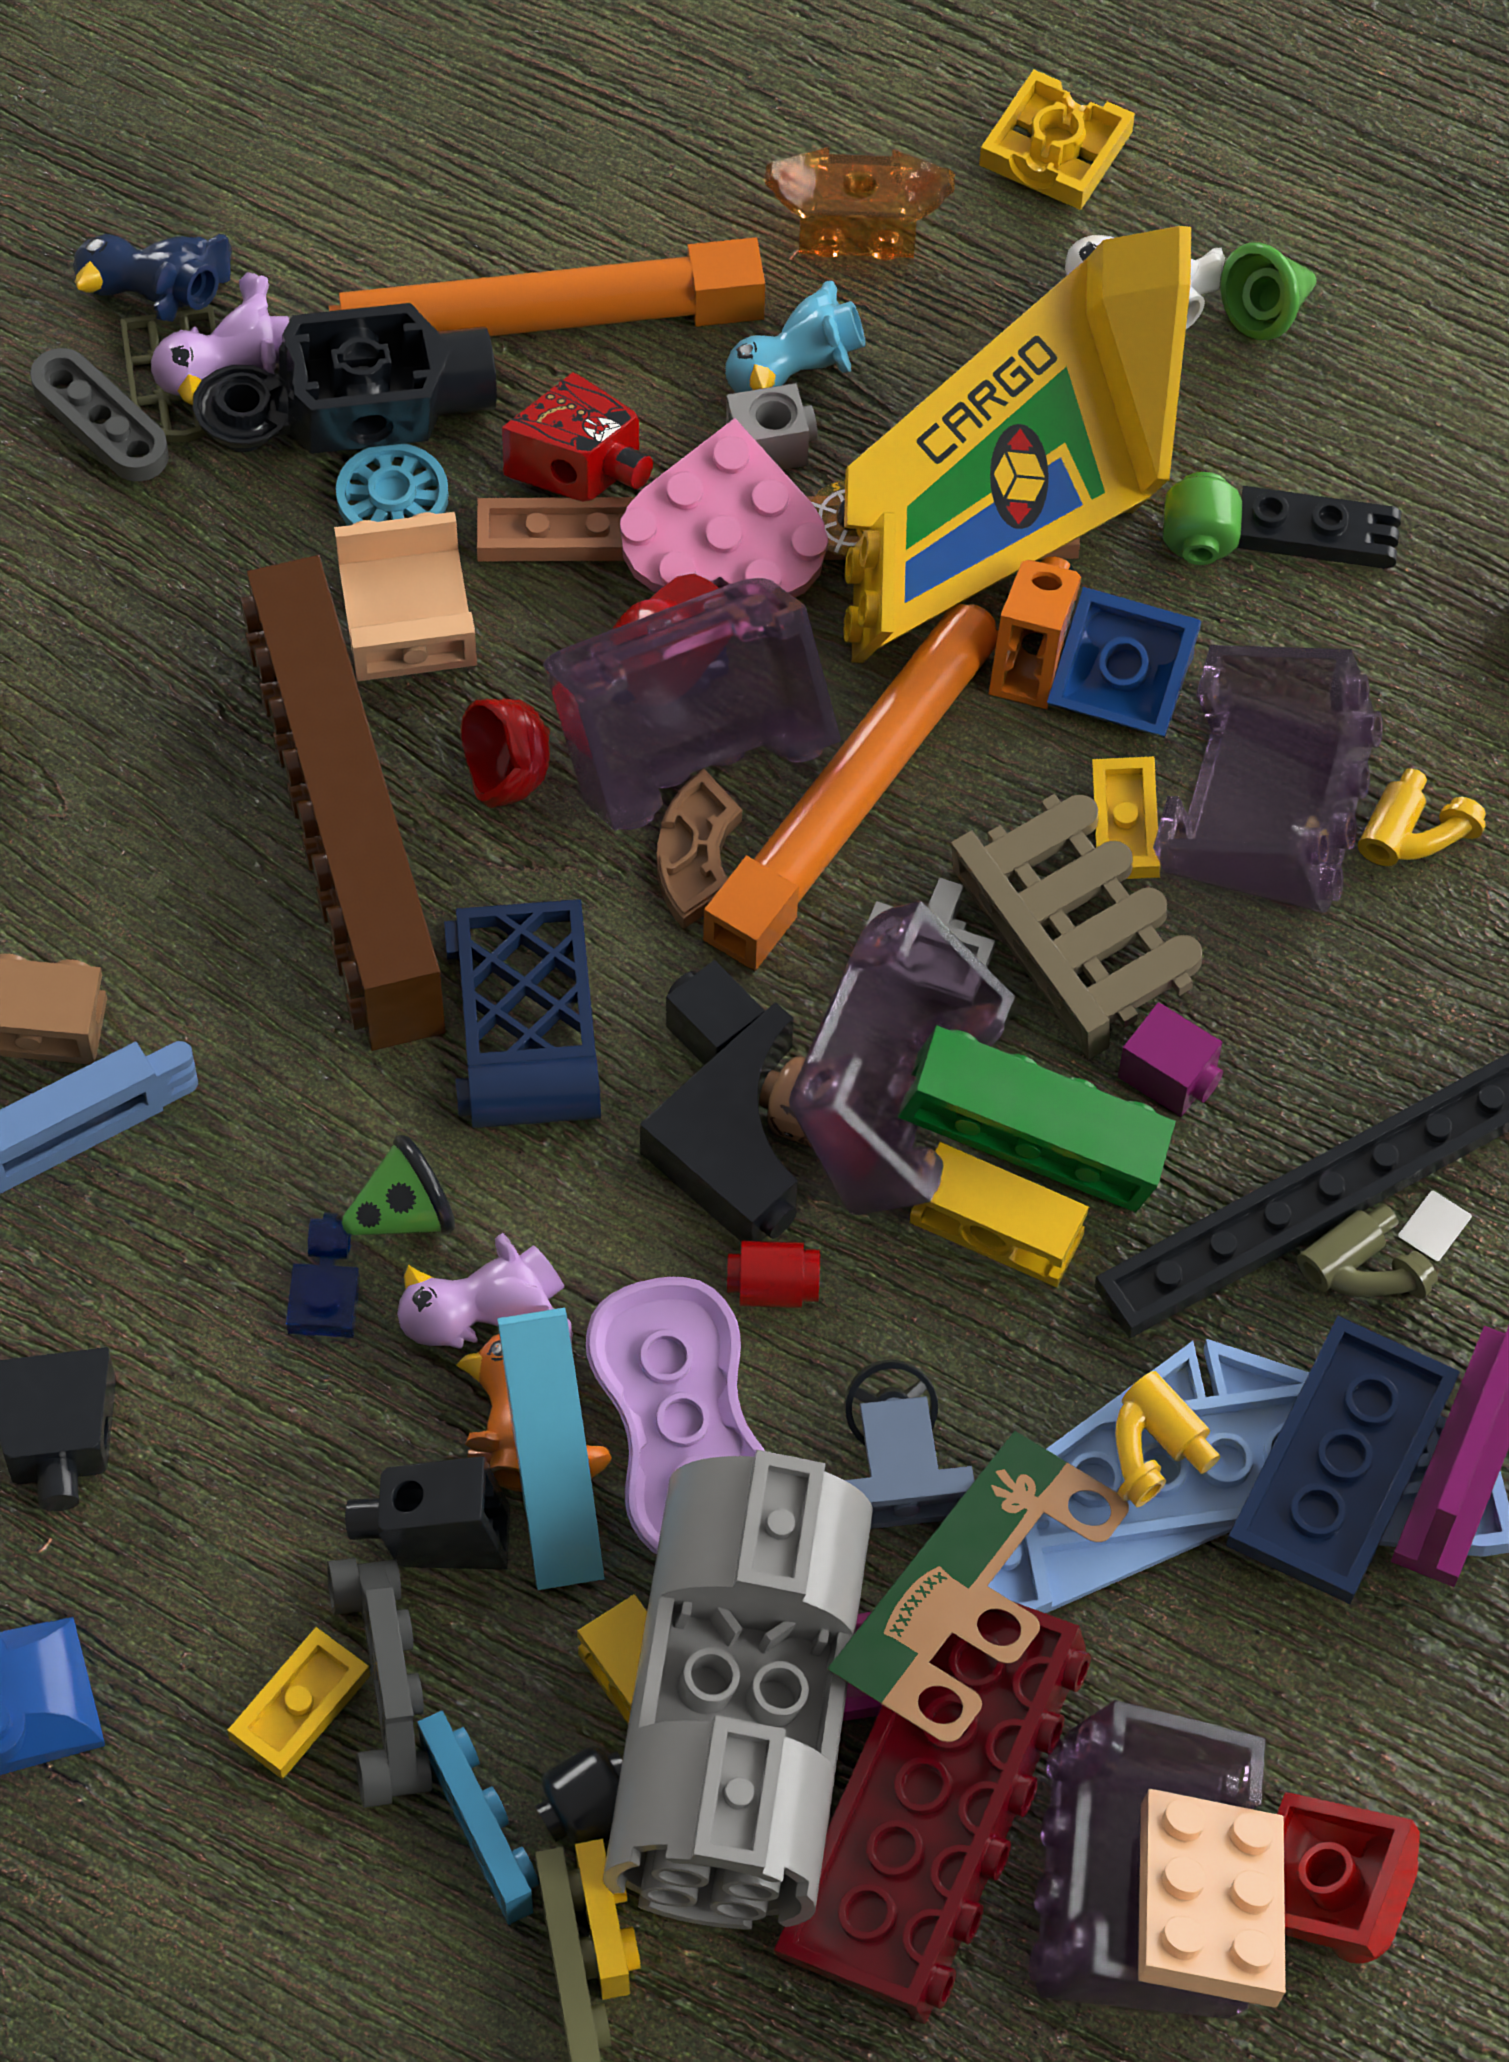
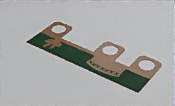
[827,1431,1129,1742]

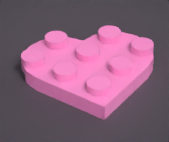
[620,418,828,604]

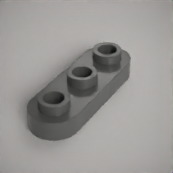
[30,348,169,481]

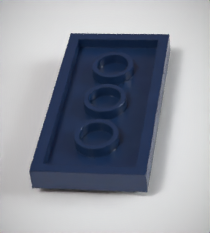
[1226,1316,1460,1604]

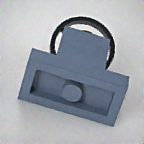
[844,1359,974,1529]

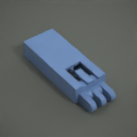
[0,1041,198,1194]

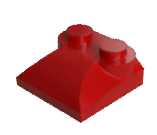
[1277,1792,1420,1964]

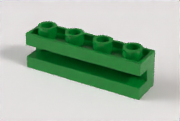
[898,1025,1176,1213]

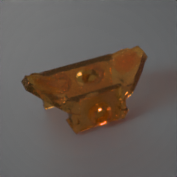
[765,147,955,260]

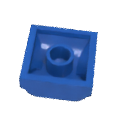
[1047,587,1201,738]
[0,1617,106,1775]

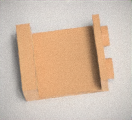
[334,512,477,682]

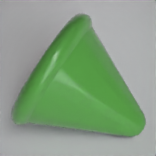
[1220,242,1316,340]

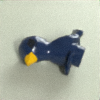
[73,234,232,322]

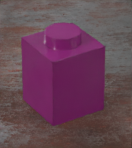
[1118,1002,1223,1117]

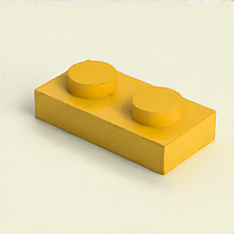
[1092,756,1160,879]
[227,1627,371,1780]
[575,1839,641,2000]

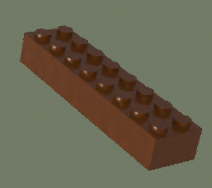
[240,555,446,1051]

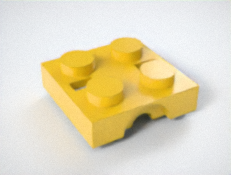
[979,69,1135,210]

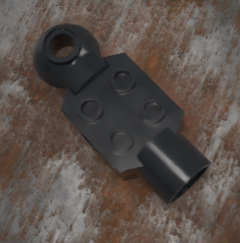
[193,303,497,454]

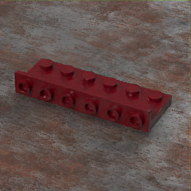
[774,1601,1091,2024]

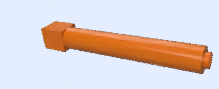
[329,237,765,336]
[703,604,998,971]

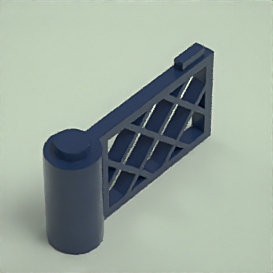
[444,899,601,1128]

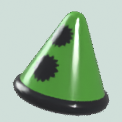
[341,1135,455,1235]

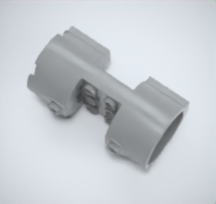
[603,1450,872,1929]

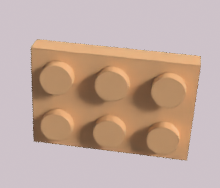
[1138,1789,1285,2008]

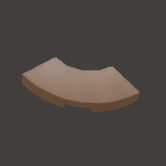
[656,768,742,929]

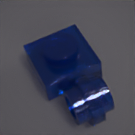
[286,1212,360,1338]

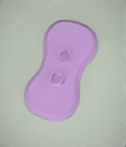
[586,1277,765,1554]

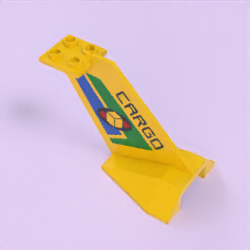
[843,226,1191,663]

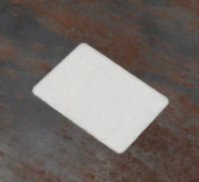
[1398,1191,1472,1261]

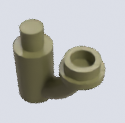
[1297,1204,1438,1299]

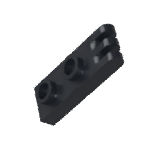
[1237,485,1402,569]

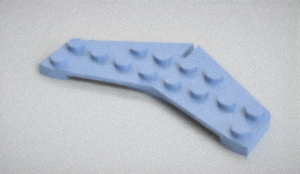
[988,1339,1509,1613]

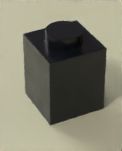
[666,960,765,1066]

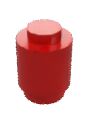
[727,1241,820,1308]

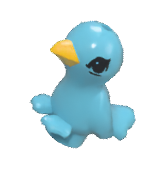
[726,281,865,393]

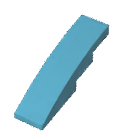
[497,1308,605,1590]

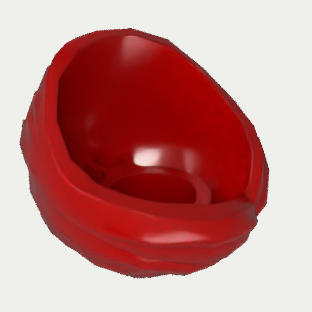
[461,698,550,808]

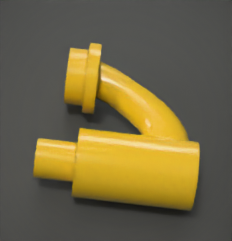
[1357,768,1486,866]
[1115,1371,1221,1507]

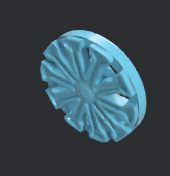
[336,444,449,526]

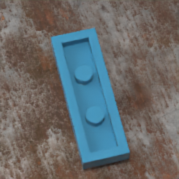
[417,1710,539,1925]

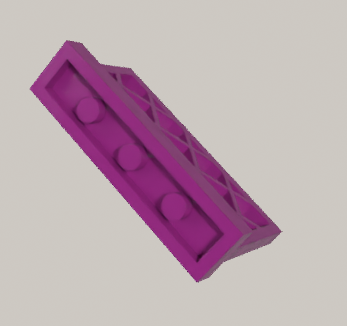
[1391,1325,1509,1588]

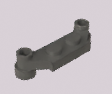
[327,1558,432,1808]

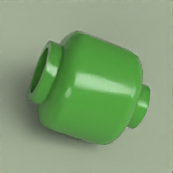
[1162,472,1242,565]

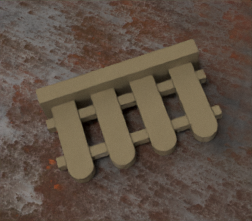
[951,794,1202,1059]

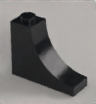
[640,1002,798,1242]

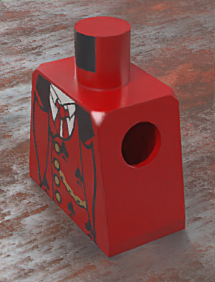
[502,372,653,502]

